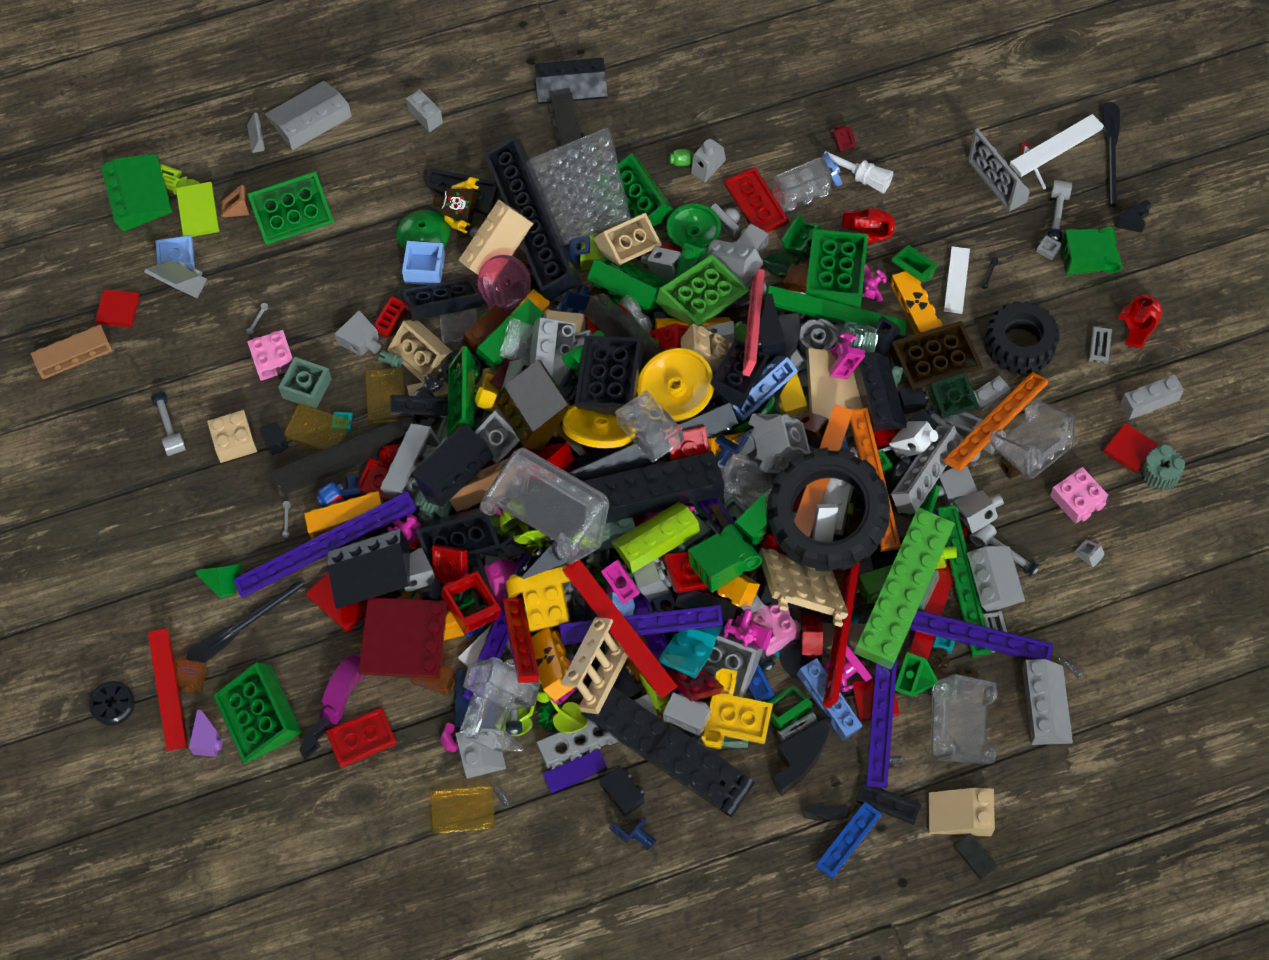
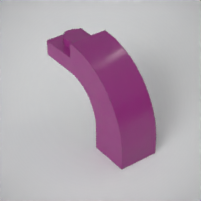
[319,654,365,725]

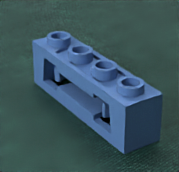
[730,356,798,421]
[797,658,863,741]

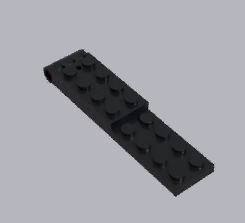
[581,687,755,817]

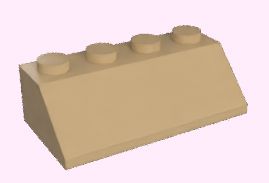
[459,200,533,284]

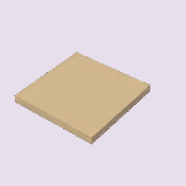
[806,348,863,424]

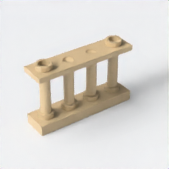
[561,617,628,714]

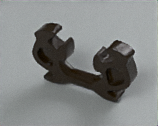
[928,648,979,695]

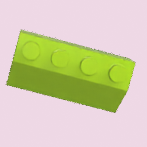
[611,502,700,573]

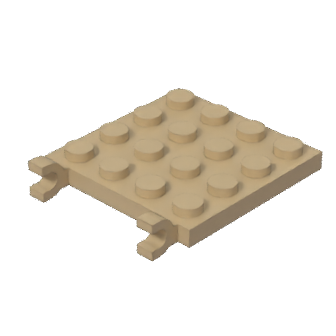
[758,548,848,627]

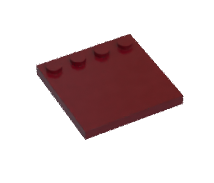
[358,598,448,679]

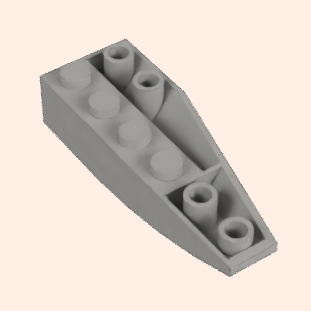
[529,318,577,385]

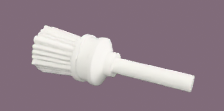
[824,151,893,194]

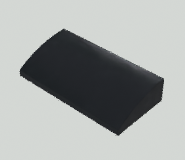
[400,277,482,321]
[710,339,770,409]

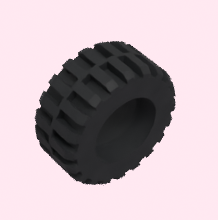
[985,301,1060,375]

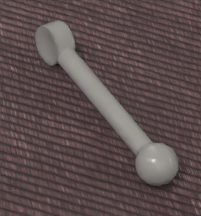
[246,303,268,335]
[282,501,291,538]

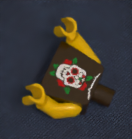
[433,177,479,233]

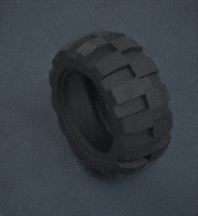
[767,447,890,572]

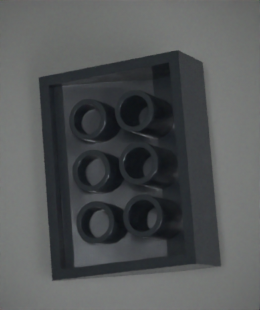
[757,293,785,366]
[574,336,645,418]
[328,529,410,609]

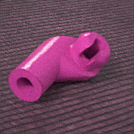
[440,723,459,752]

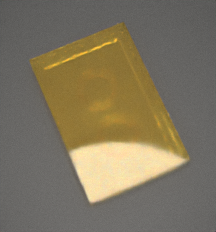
[365,368,406,423]
[284,403,351,456]
[431,786,495,834]

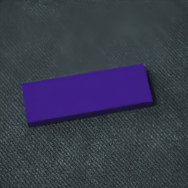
[543,749,607,794]

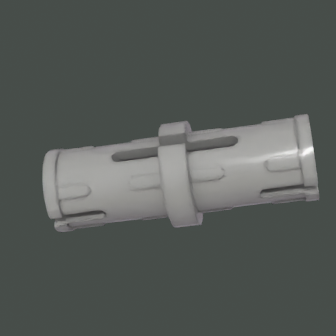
[777,711,818,742]

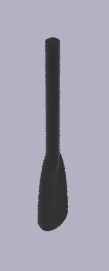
[1103,102,1120,207]
[187,579,305,666]

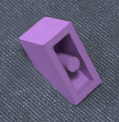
[189,710,223,757]

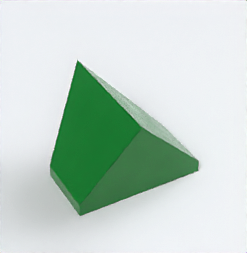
[195,564,243,598]
[895,652,939,697]

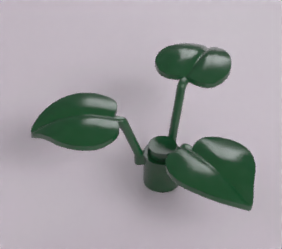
[763,230,837,277]

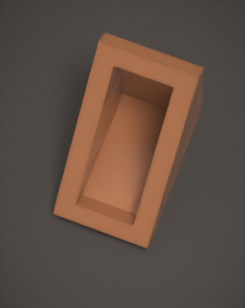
[221,185,249,217]

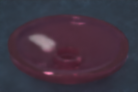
[478,255,531,310]

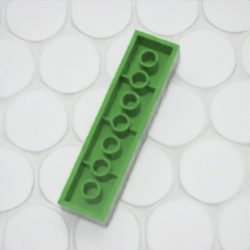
[854,507,955,669]

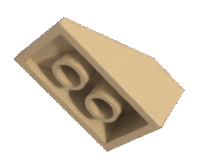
[929,788,995,836]

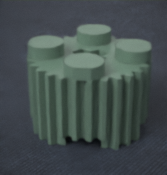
[838,321,878,353]
[1142,445,1185,490]
[411,488,453,523]

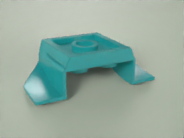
[659,626,723,679]

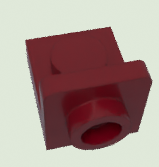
[830,125,857,152]

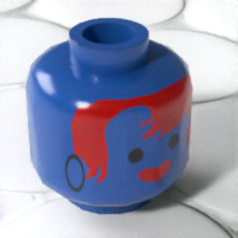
[316,481,345,508]

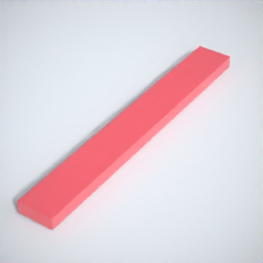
[742,269,765,376]

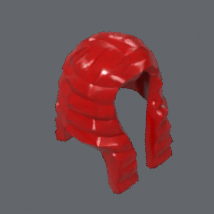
[842,208,895,244]
[1118,295,1163,348]

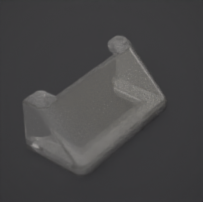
[479,448,609,565]

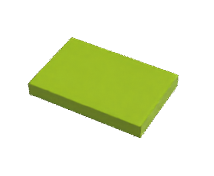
[176,182,220,237]

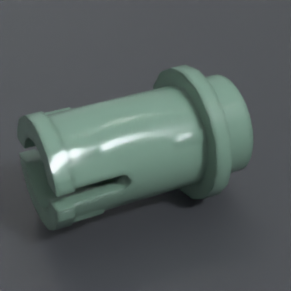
[378,350,403,368]

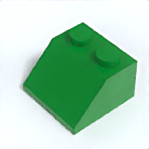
[734,494,767,546]

